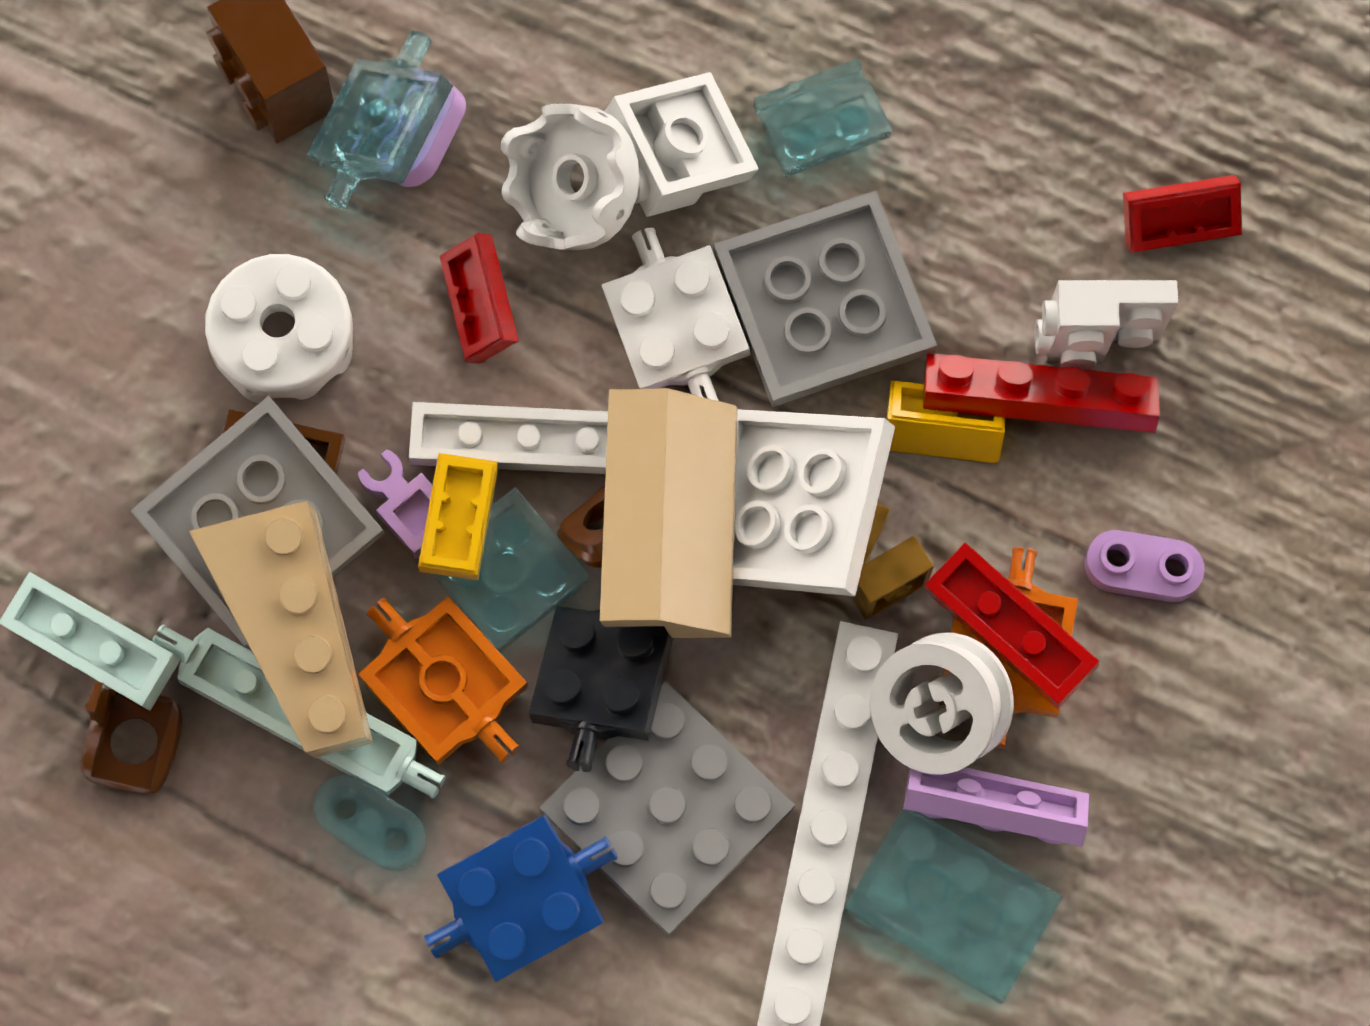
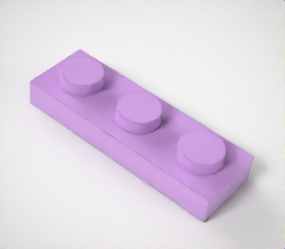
[903,768,1089,847]

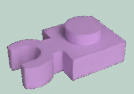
[358,449,433,559]

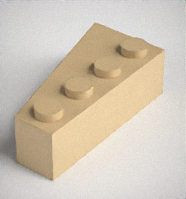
[189,500,373,758]

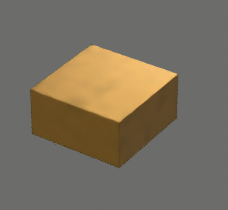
[850,535,934,621]

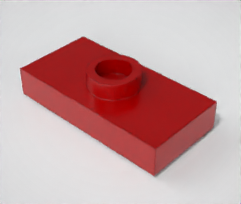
[1123,175,1242,253]
[440,233,519,364]

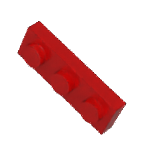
[924,542,1100,709]

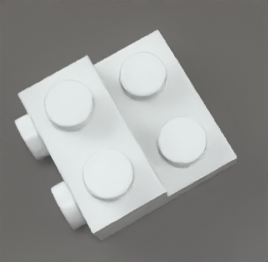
[604,72,759,217]
[1035,280,1178,369]

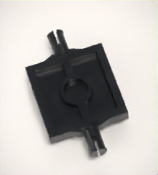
[528,606,673,772]

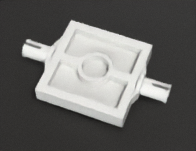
[602,228,751,401]

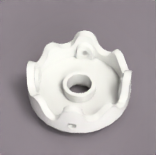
[501,104,639,250]
[205,254,353,404]

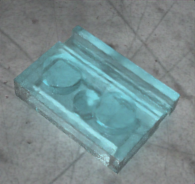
[753,58,892,178]

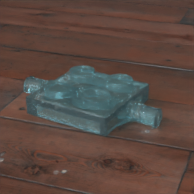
[307,30,453,209]

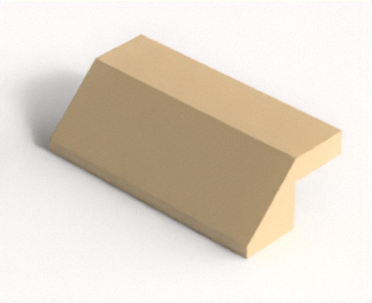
[600,388,738,638]

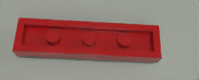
[923,353,1160,433]

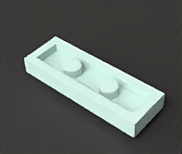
[0,572,181,711]

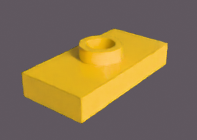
[418,453,498,580]

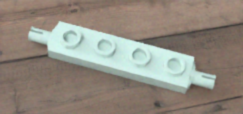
[152,624,446,799]

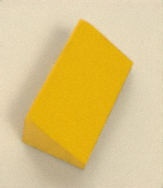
[886,381,1005,463]

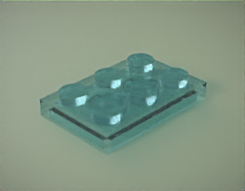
[843,807,1063,1004]

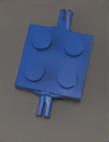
[424,814,618,982]

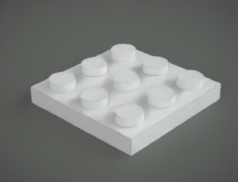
[733,409,895,596]

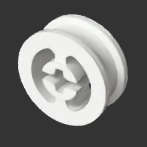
[870,632,1014,775]

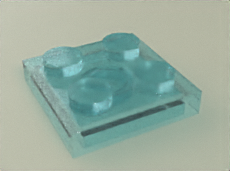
[432,487,590,652]

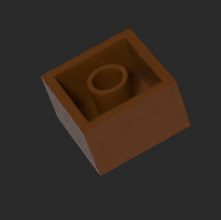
[206,0,336,144]

